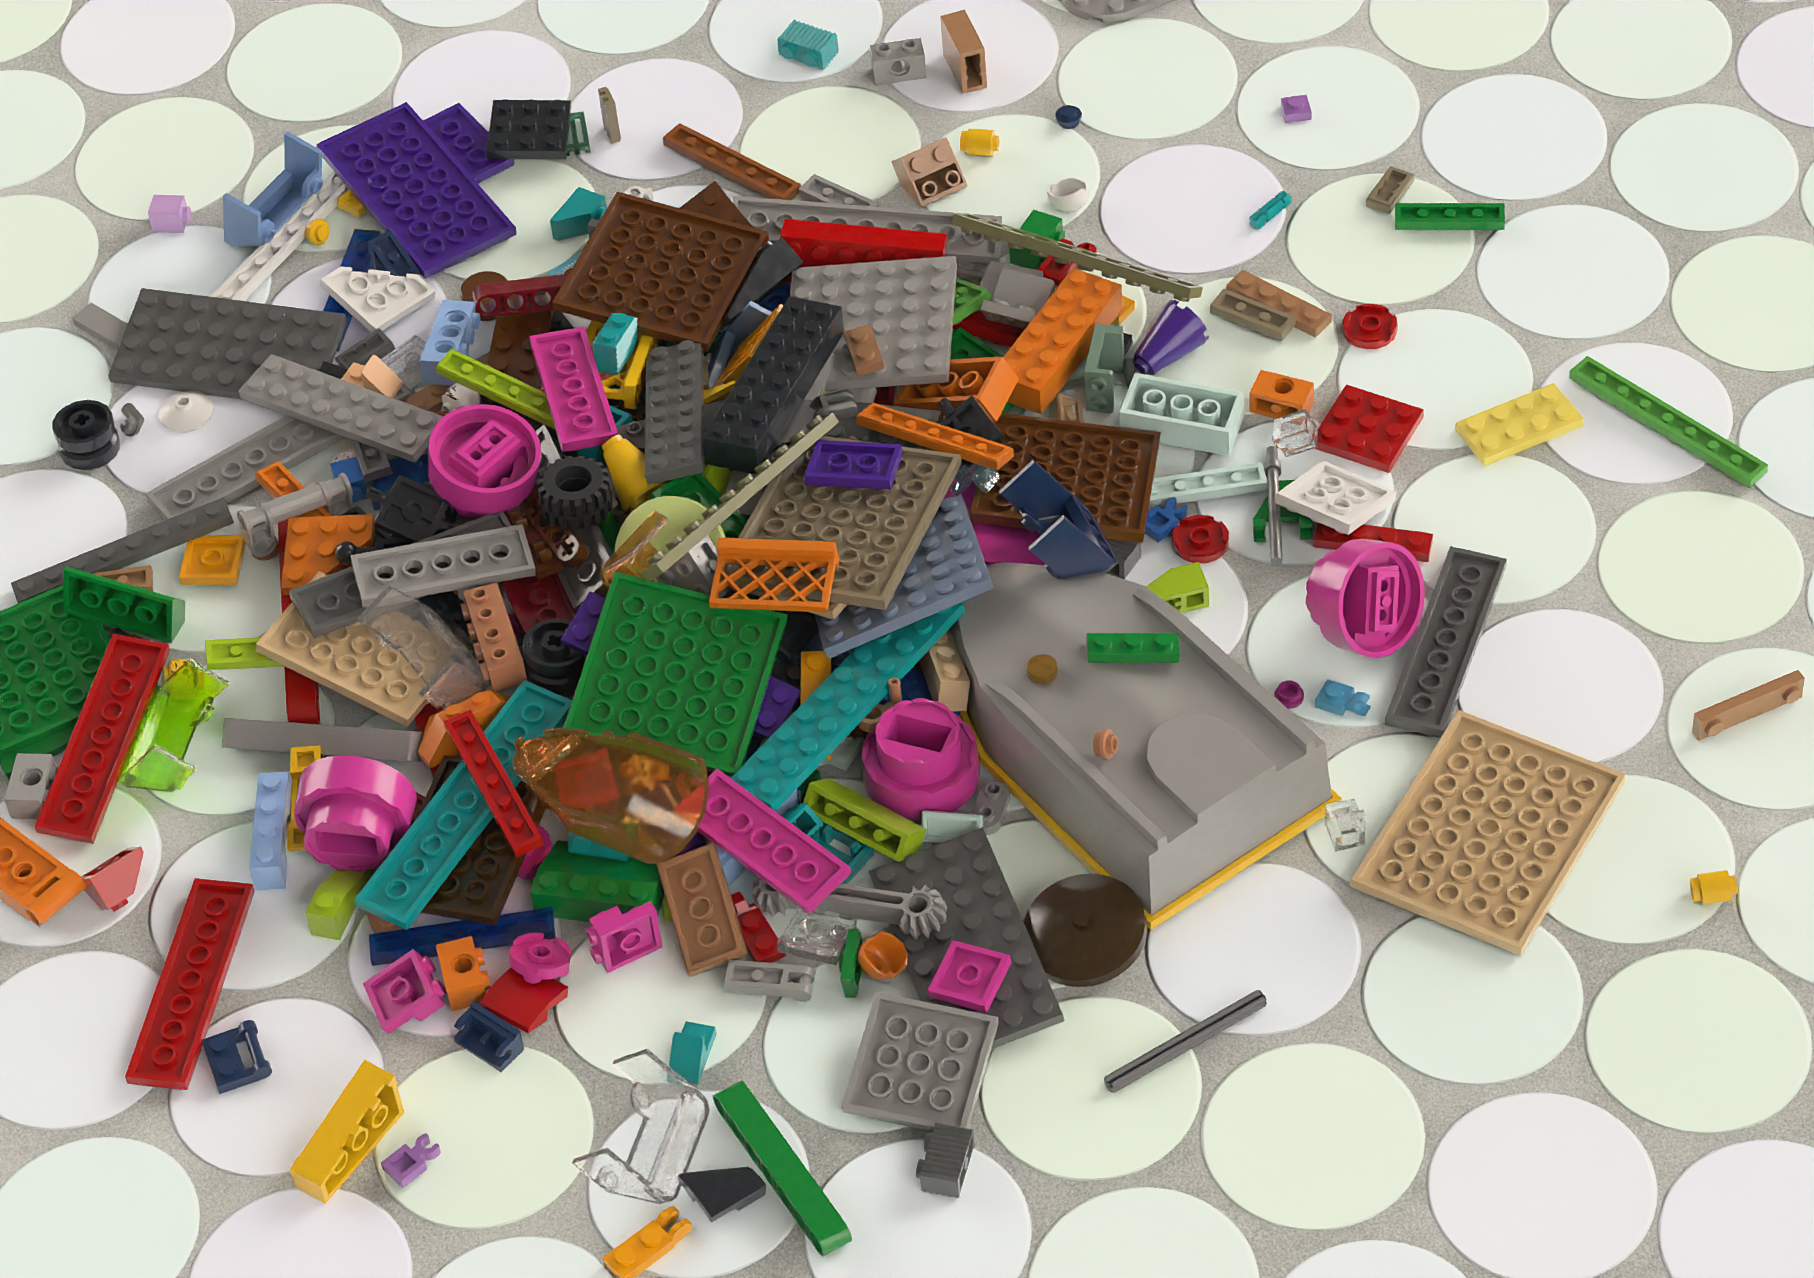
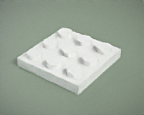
[1275,461,1396,535]

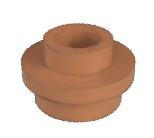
[1093,729,1118,760]

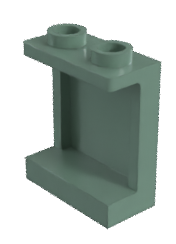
[1084,324,1124,413]

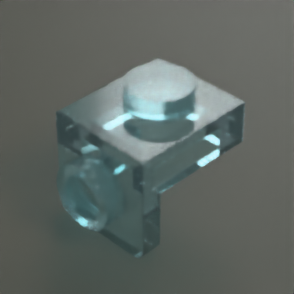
[949,463,1000,496]

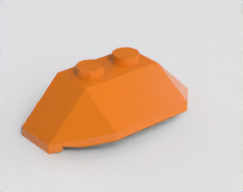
[418,689,510,768]

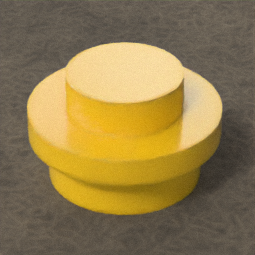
[305,219,329,246]

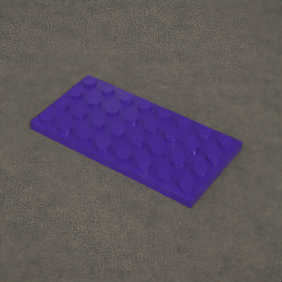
[316,102,517,279]

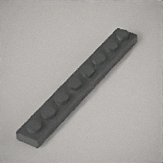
[11,497,234,603]

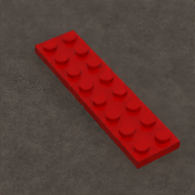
[34,633,170,844]
[125,878,255,1090]

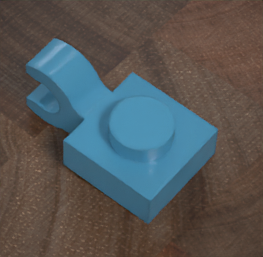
[1315,679,1371,716]

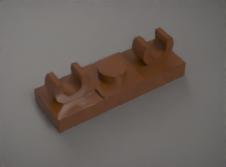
[508,509,564,580]

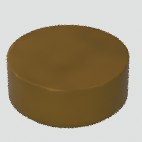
[1027,654,1058,684]

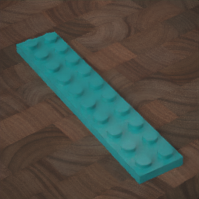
[731,603,966,811]
[354,680,572,930]

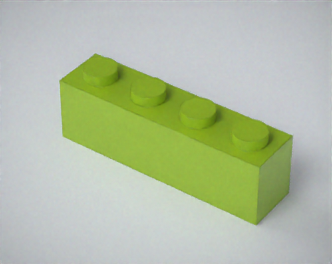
[803,778,927,862]

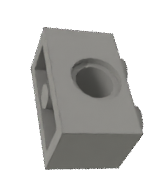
[870,38,927,86]
[4,753,59,819]

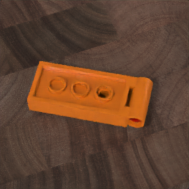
[0,817,86,927]

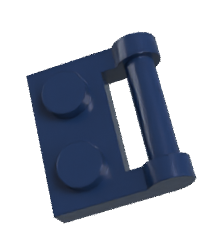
[202,1020,272,1094]

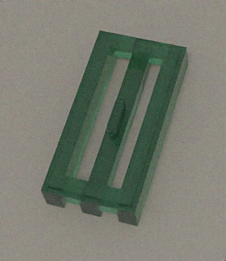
[566,111,591,156]

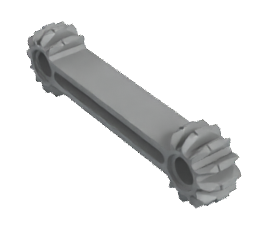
[751,878,947,939]

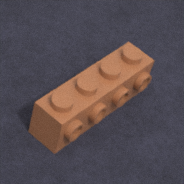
[460,582,527,691]

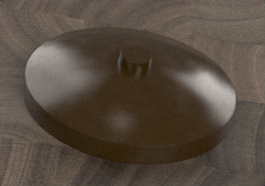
[1023,874,1147,987]

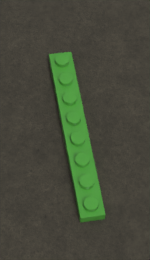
[1569,356,1768,488]

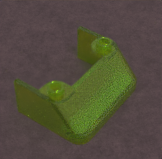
[117,658,230,792]

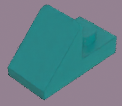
[668,1021,717,1085]

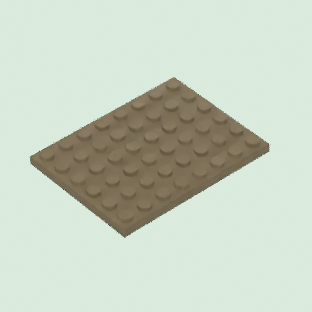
[721,436,962,610]

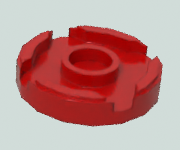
[1342,303,1398,349]
[1172,515,1229,564]

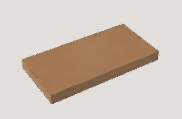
[657,843,748,977]

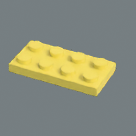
[1455,383,1584,466]

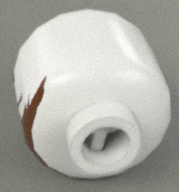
[441,383,479,412]

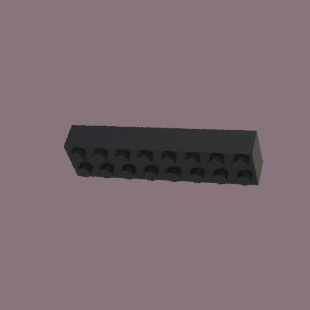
[702,296,844,474]

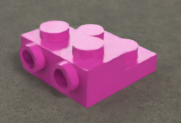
[585,901,663,973]
[362,949,447,1034]

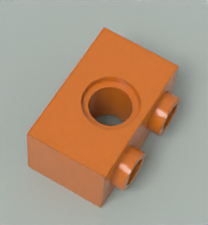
[1249,370,1314,425]
[436,936,491,1011]

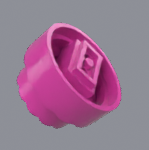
[428,404,541,519]
[1305,539,1425,658]
[862,698,981,820]
[294,755,417,872]

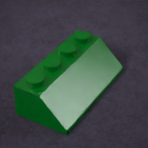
[63,566,185,644]

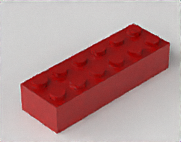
[780,219,947,283]

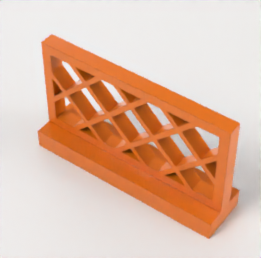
[709,538,840,612]

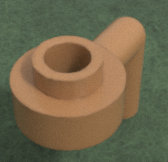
[858,678,902,733]

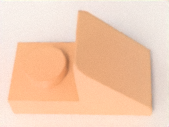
[341,355,403,398]

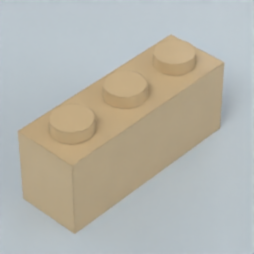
[918,631,970,712]

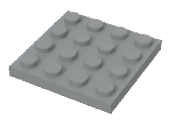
[841,992,999,1132]

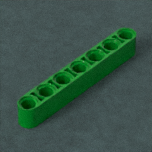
[713,1080,852,1257]

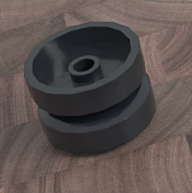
[52,399,120,470]
[523,619,587,695]

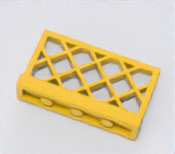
[588,324,659,409]

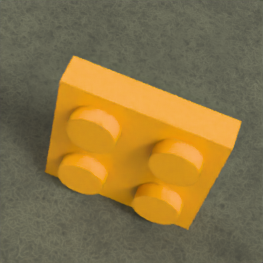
[179,535,246,585]

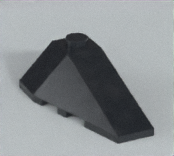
[720,237,803,331]

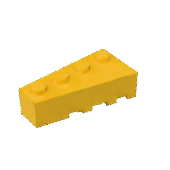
[290,1059,404,1204]

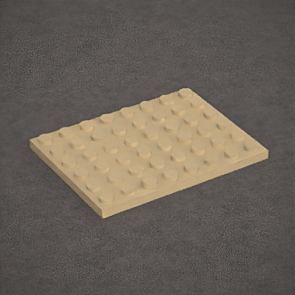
[1350,710,1626,956]

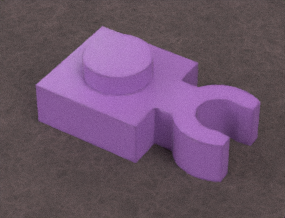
[381,1133,441,1188]

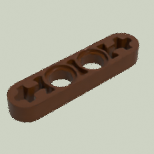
[522,491,587,567]

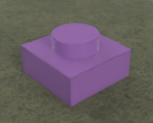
[1281,94,1312,123]

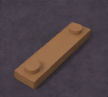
[1692,670,1805,741]

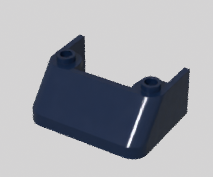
[999,460,1118,578]

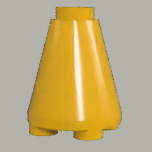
[601,434,672,514]

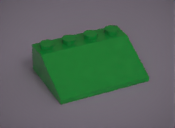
[530,840,674,922]

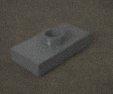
[334,328,396,370]

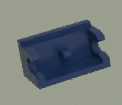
[454,1001,524,1072]

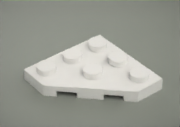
[320,266,436,333]

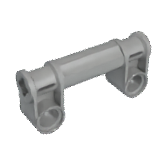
[237,473,353,557]

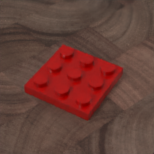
[1311,384,1424,473]

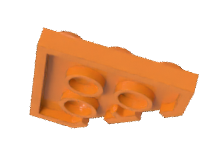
[281,514,375,595]

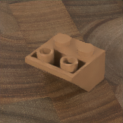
[891,137,968,207]

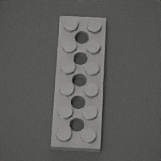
[351,524,535,607]

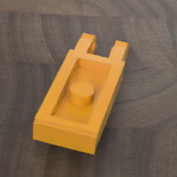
[603,1206,693,1278]

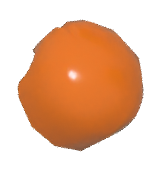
[858,932,908,982]

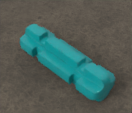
[1249,190,1292,230]

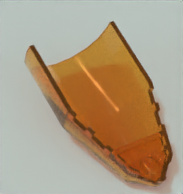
[513,728,709,864]

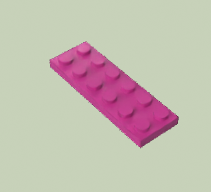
[529,327,618,452]
[675,769,851,915]

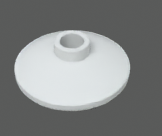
[158,391,214,433]

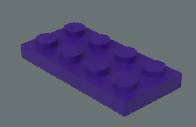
[423,103,515,184]

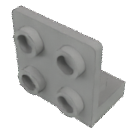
[981,268,1055,329]
[655,535,732,598]

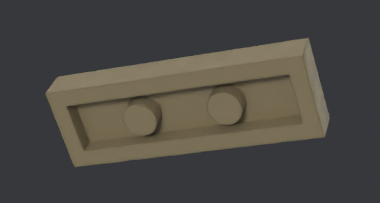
[1210,288,1296,341]

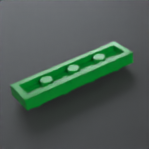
[1395,203,1505,230]

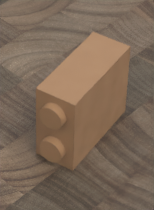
[940,9,987,94]

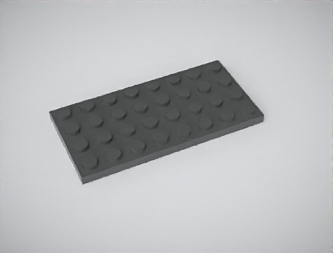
[108,288,347,400]
[868,827,1065,1049]

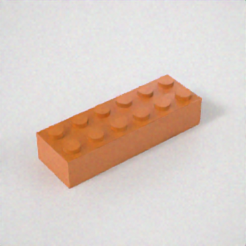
[1003,268,1123,415]

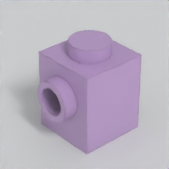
[148,194,191,233]

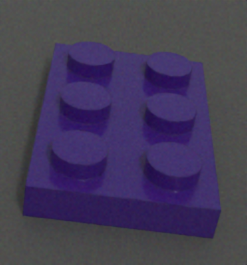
[804,440,903,490]

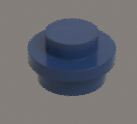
[1055,105,1082,129]

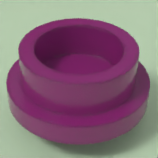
[1274,680,1304,709]

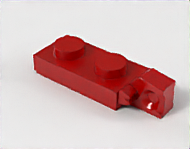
[731,891,786,963]

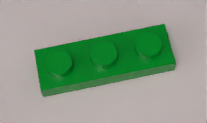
[1086,633,1180,663]

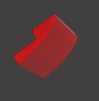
[479,967,569,1033]

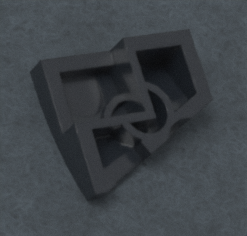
[677,1166,766,1222]

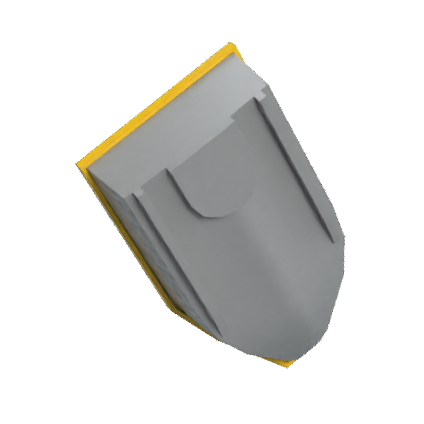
[948,562,1342,930]

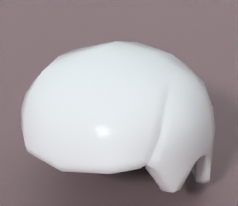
[1047,177,1089,213]

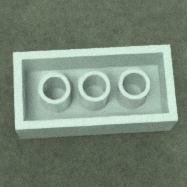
[1119,373,1244,456]

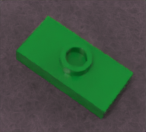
[839,929,863,998]

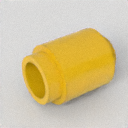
[960,128,1000,156]
[1690,870,1738,905]

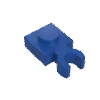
[1145,497,1188,543]

